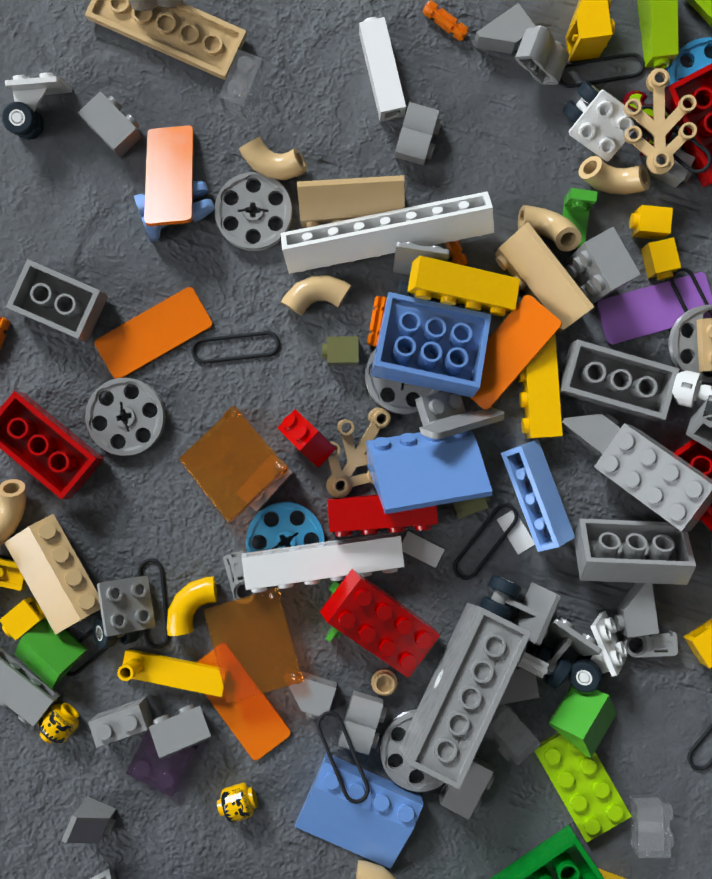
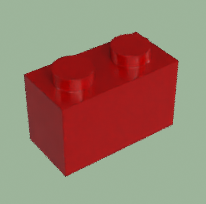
[277,409,337,468]

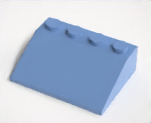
[370,292,492,398]
[366,430,493,514]
[295,753,423,869]

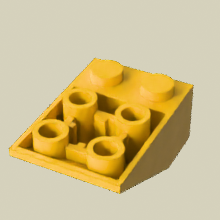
[565,0,615,62]

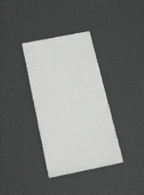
[497,510,535,555]
[402,531,445,568]

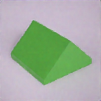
[14,618,88,690]
[548,685,617,758]

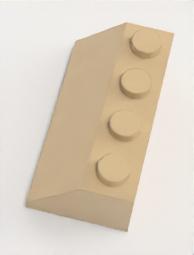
[297,175,405,228]
[495,222,594,334]
[4,514,100,635]

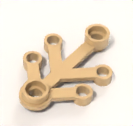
[623,68,697,175]
[326,407,391,498]

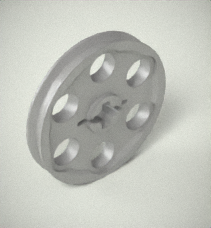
[214,172,293,251]
[668,305,712,383]
[365,349,440,415]
[85,378,166,456]
[380,709,444,792]

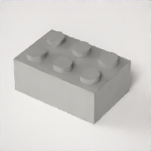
[566,226,641,304]
[6,259,108,343]

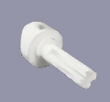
[672,370,712,408]

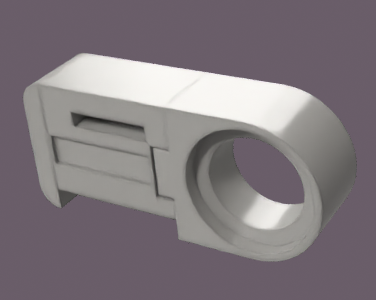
[223,550,257,604]
[622,630,678,658]

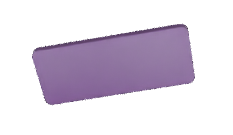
[596,272,712,345]

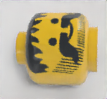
[38,703,79,744]
[217,782,258,823]

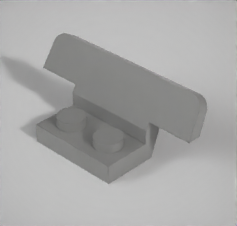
[415,392,505,439]

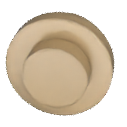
[371,669,397,696]

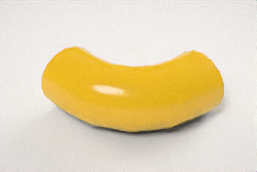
[167,576,217,636]

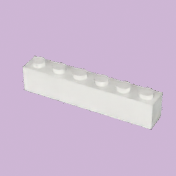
[241,532,404,593]

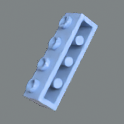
[501,439,575,552]

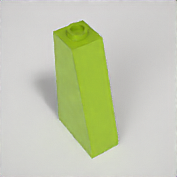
[637,0,679,69]

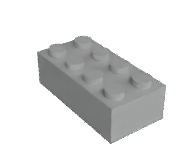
[559,339,680,421]
[594,423,712,532]
[574,519,696,585]

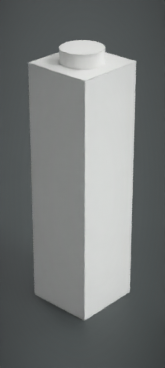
[359,17,406,122]

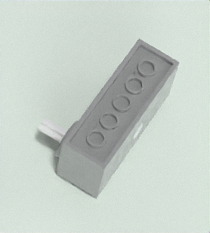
[399,603,549,790]

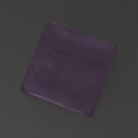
[126,724,198,797]

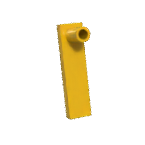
[117,649,229,697]

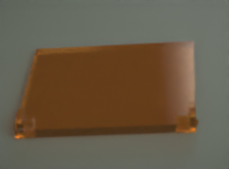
[179,406,289,523]
[204,587,304,703]

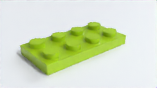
[532,733,632,843]

